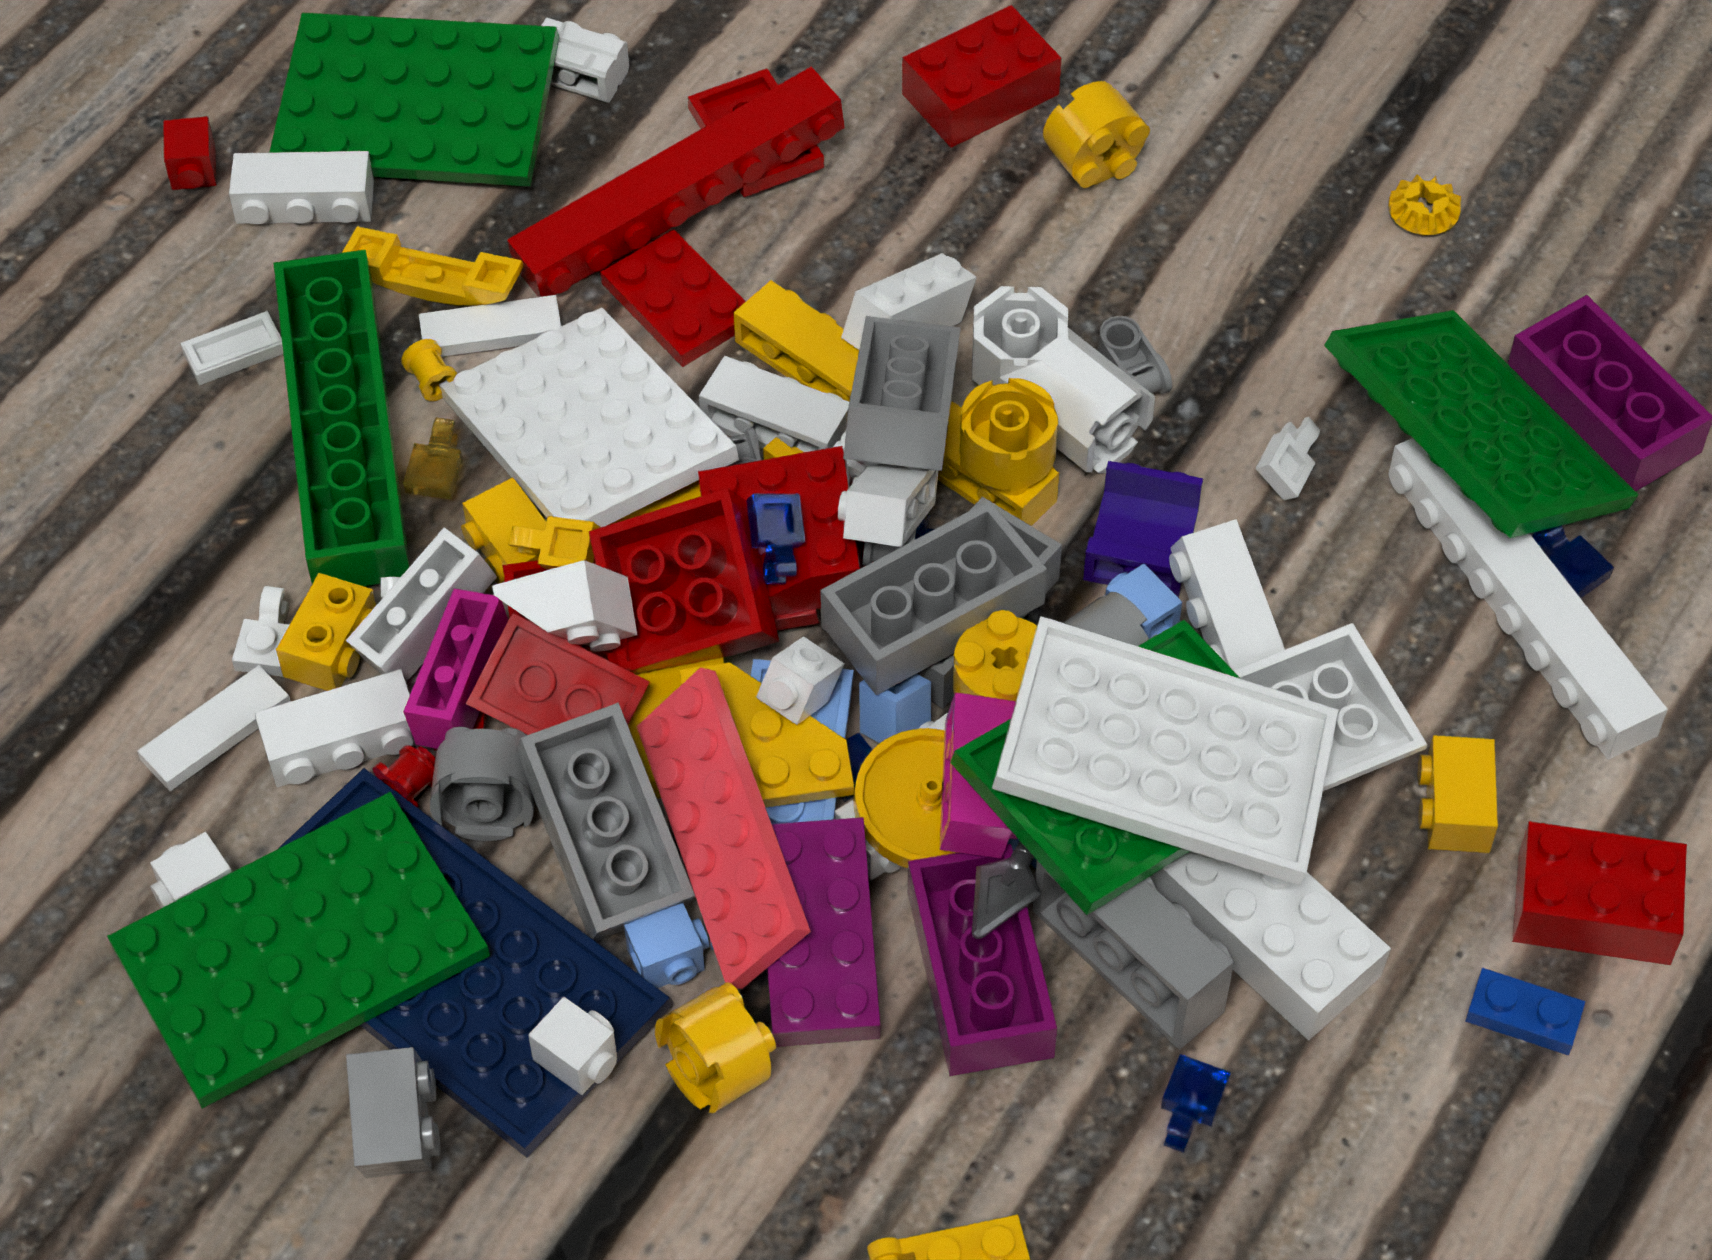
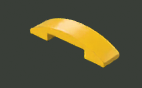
[342,226,524,305]

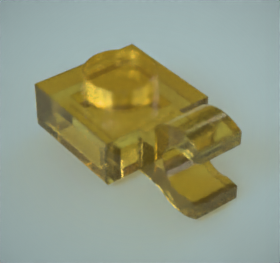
[403,417,463,499]

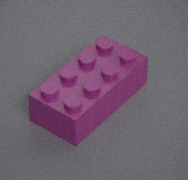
[1508,295,1712,491]
[768,817,880,1047]
[907,844,1057,1076]

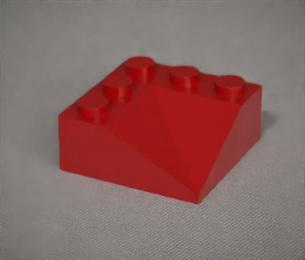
[698,446,864,616]
[588,488,779,674]

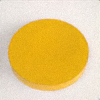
[853,728,958,868]

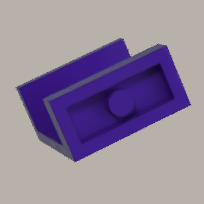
[1083,461,1203,598]

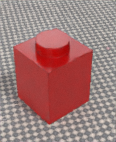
[163,116,217,190]

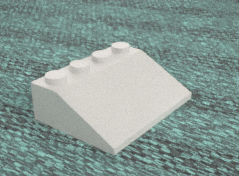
[1233,623,1427,791]

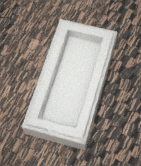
[181,311,283,385]

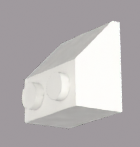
[492,560,637,651]

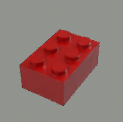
[902,5,1062,148]
[1512,821,1687,965]

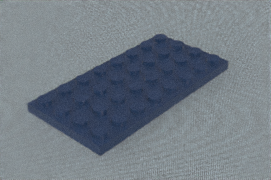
[278,768,671,1158]

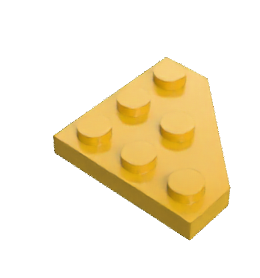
[680,662,854,808]

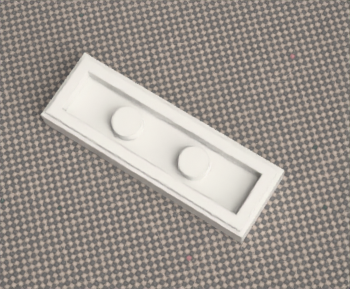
[419,295,561,357]
[137,665,291,791]

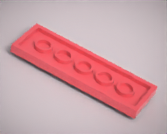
[636,667,811,989]

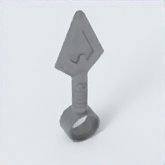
[972,841,1041,939]

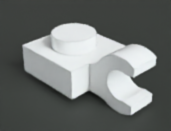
[1255,417,1320,501]
[232,586,290,677]

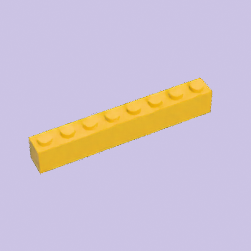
[734,280,1059,526]

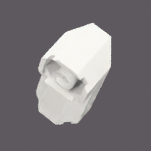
[972,286,1155,474]

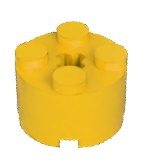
[1043,81,1150,188]
[959,378,1058,495]
[953,610,1037,701]
[655,982,776,1113]

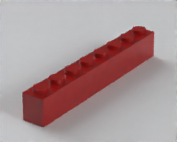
[507,67,845,297]

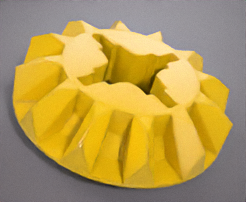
[1388,174,1461,235]

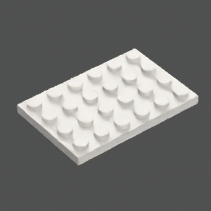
[439,307,739,528]
[992,616,1339,885]

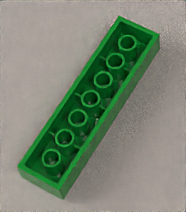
[273,250,410,586]

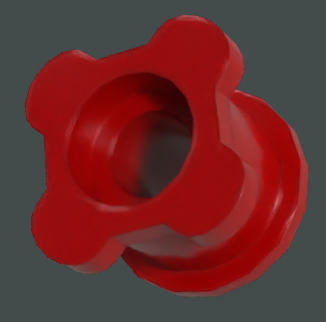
[372,745,435,808]

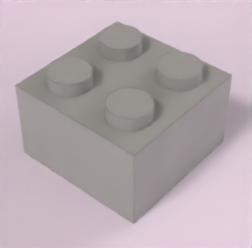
[346,1047,440,1178]

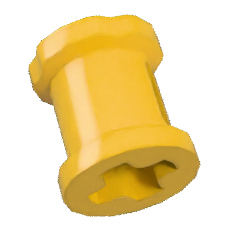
[401,339,457,401]

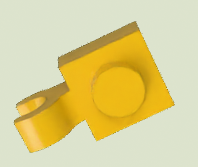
[508,516,600,569]

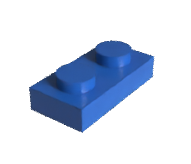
[1465,968,1586,1056]

